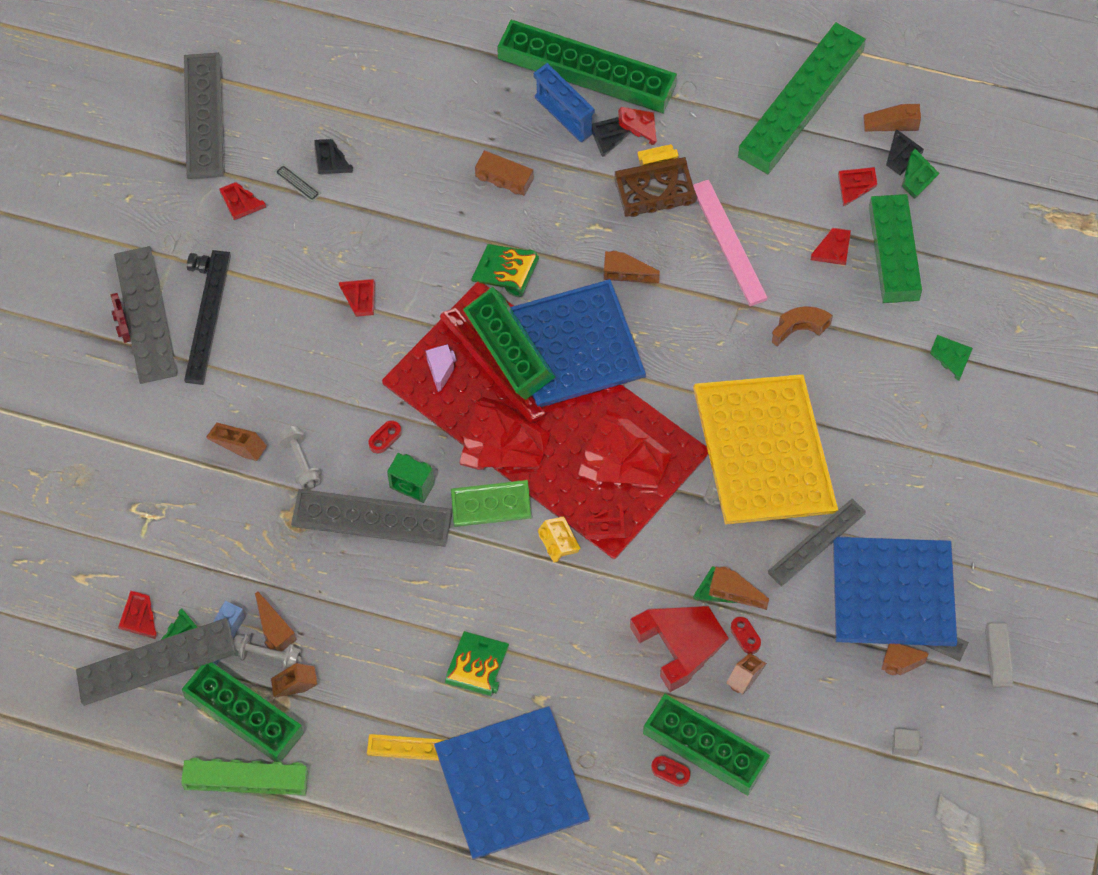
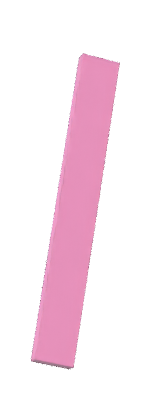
[693,179,767,306]

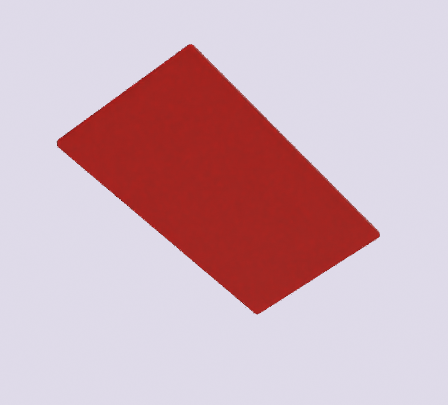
[382,282,709,559]

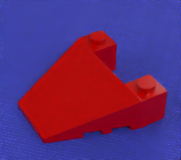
[630,606,729,692]

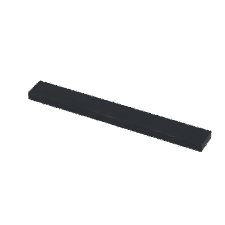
[184,250,231,385]

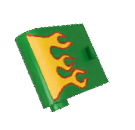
[471,244,539,297]
[445,631,509,697]

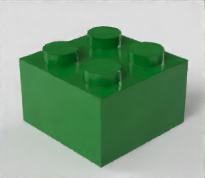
[387,453,434,503]

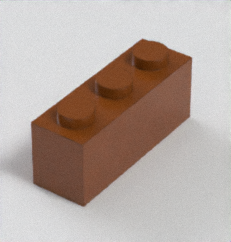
[475,150,534,196]

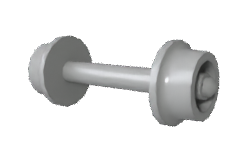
[280,426,320,490]
[233,634,302,670]

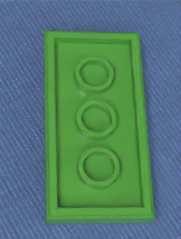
[451,480,532,527]

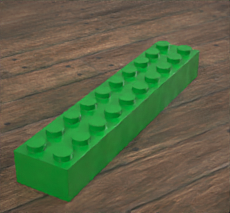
[497,19,677,114]
[738,22,866,175]

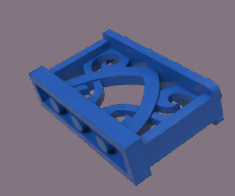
[533,63,595,142]

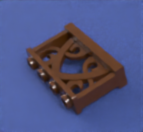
[614,157,696,217]

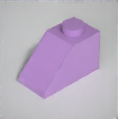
[426,344,456,391]

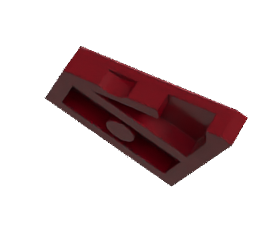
[110,293,131,343]

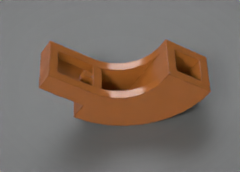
[772,306,833,347]

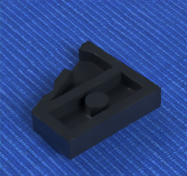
[592,117,630,157]
[886,129,924,175]
[314,139,353,174]

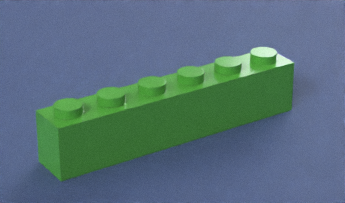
[181,758,308,796]

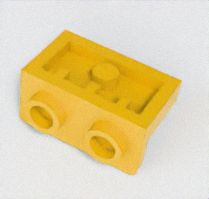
[637,144,679,166]
[538,517,580,562]

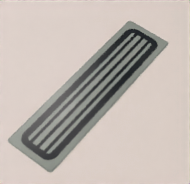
[273,163,322,202]

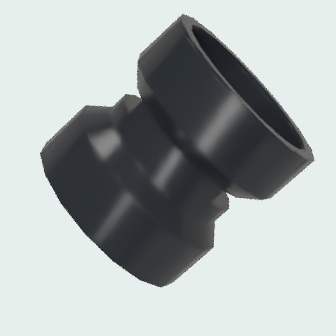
[187,253,210,274]

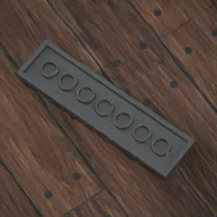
[184,52,224,179]
[114,246,177,384]
[291,489,452,547]
[76,618,235,706]

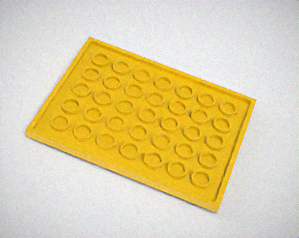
[693,374,838,525]

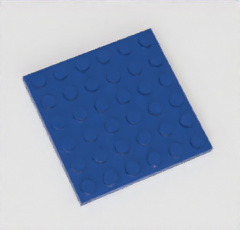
[510,279,646,407]
[833,537,957,646]
[434,706,590,860]

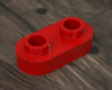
[368,420,401,454]
[730,617,761,654]
[651,756,690,787]

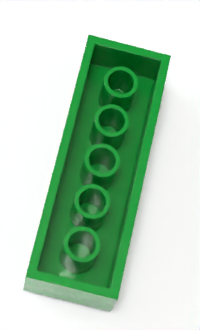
[869,194,922,303]
[463,287,555,400]
[181,662,304,762]
[643,694,770,796]

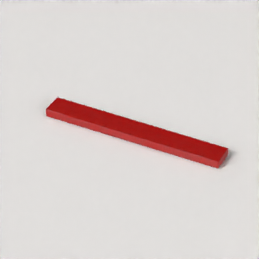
[440,308,546,423]

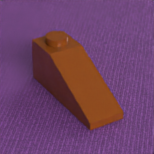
[863,104,921,132]
[604,251,660,283]
[206,422,267,461]
[709,567,769,610]
[255,591,297,652]

